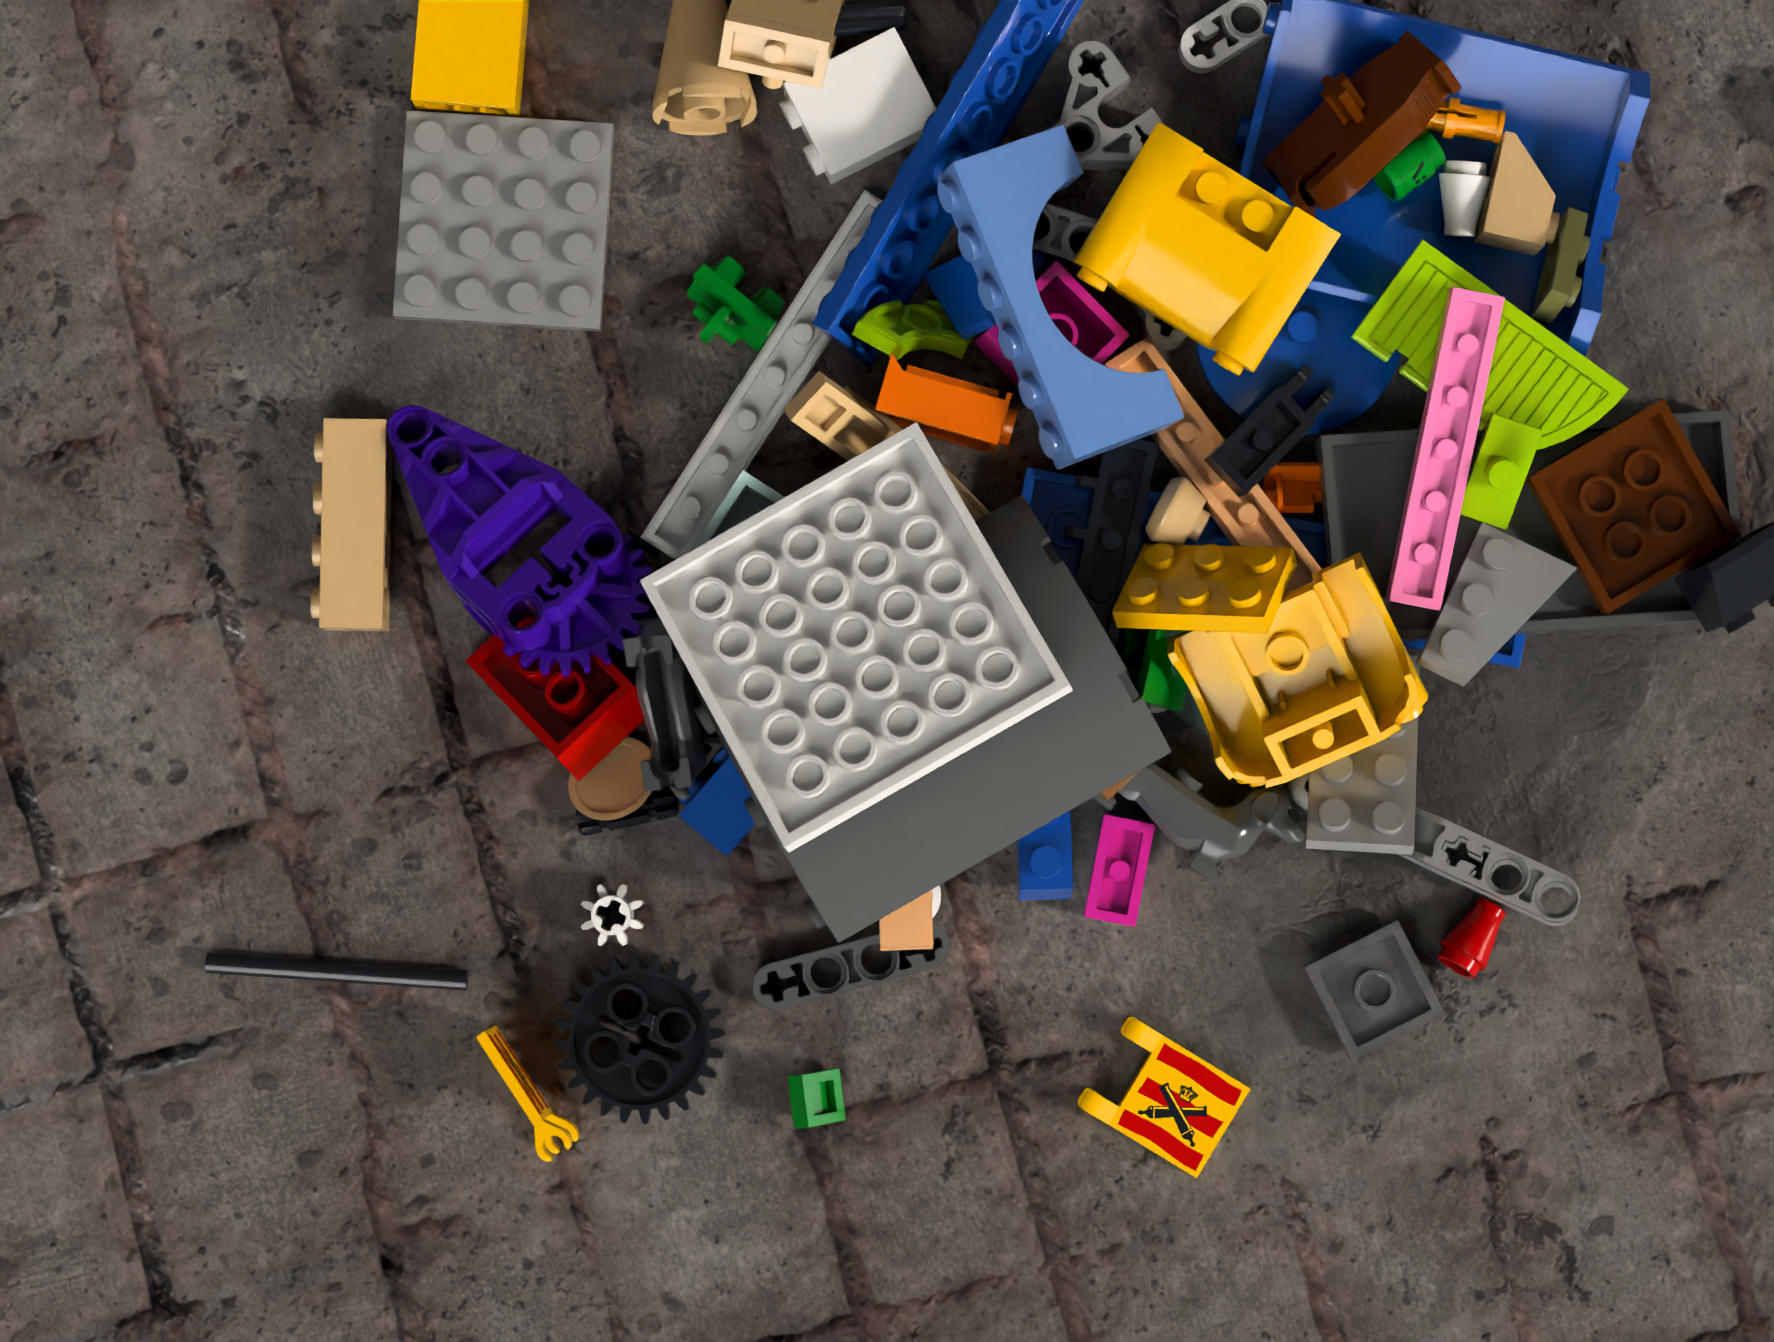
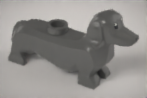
[622,606,706,800]
[1092,762,1306,882]

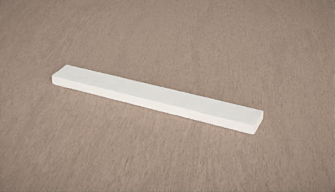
[641,190,883,560]

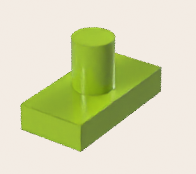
[1460,412,1543,530]

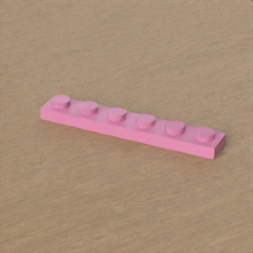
[1385,287,1505,611]

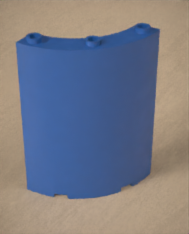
[1233,0,1650,356]

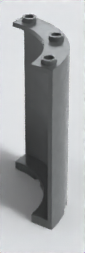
[693,495,1172,943]

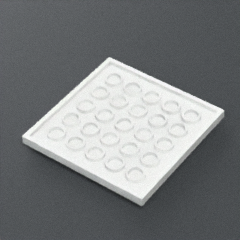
[640,422,1073,852]

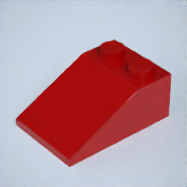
[465,617,644,781]

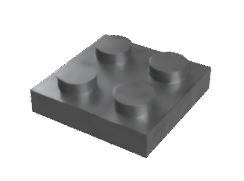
[1302,920,1445,1061]

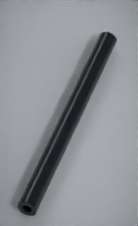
[205,952,468,991]

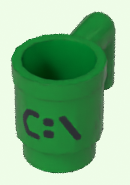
[1373,129,1446,203]

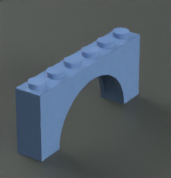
[936,125,1184,470]

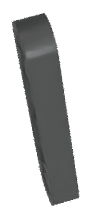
[752,923,950,1010]

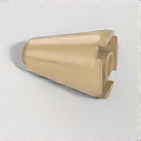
[652,0,757,135]

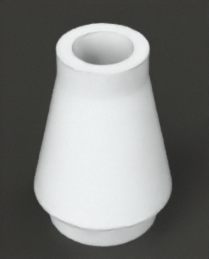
[1439,161,1491,237]

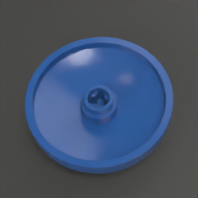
[1195,288,1401,436]

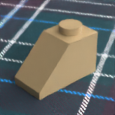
[1474,131,1560,256]

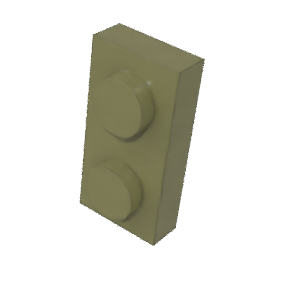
[1532,207,1590,324]

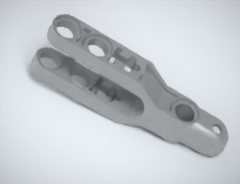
[1286,773,1581,927]

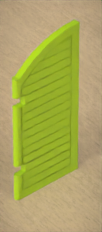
[1351,239,1629,450]

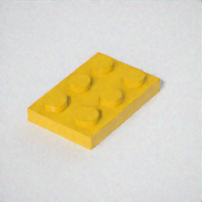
[1112,543,1297,633]

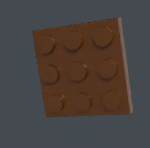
[1525,398,1741,614]

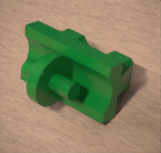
[686,255,784,352]

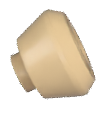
[1145,477,1211,545]

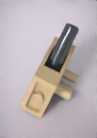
[718,0,908,89]

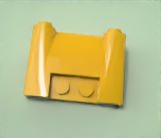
[1073,121,1341,376]
[1167,552,1428,788]

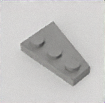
[1416,522,1577,687]

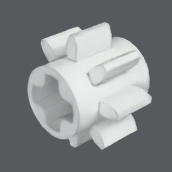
[581,884,644,946]

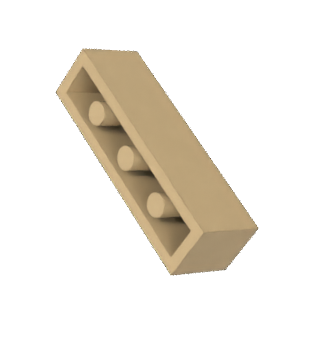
[311,418,393,631]

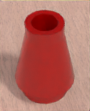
[1438,898,1506,979]

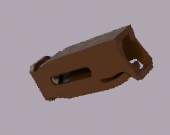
[1261,30,1462,220]

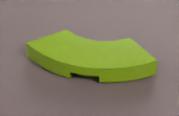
[852,300,979,360]

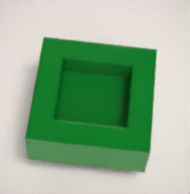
[787,1068,846,1128]

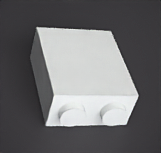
[779,27,937,185]

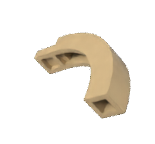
[783,371,990,521]

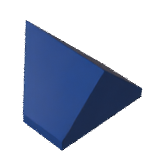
[924,251,1047,339]

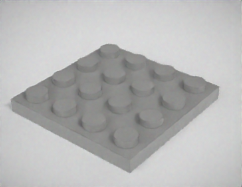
[393,110,615,332]

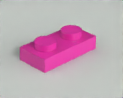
[1083,814,1155,927]

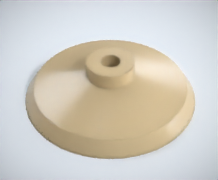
[568,737,652,820]

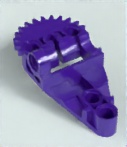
[387,405,652,677]

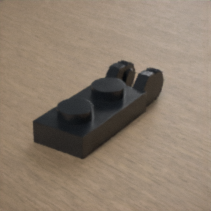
[1204,363,1336,498]

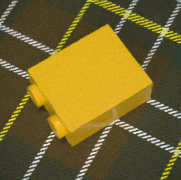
[411,0,529,117]

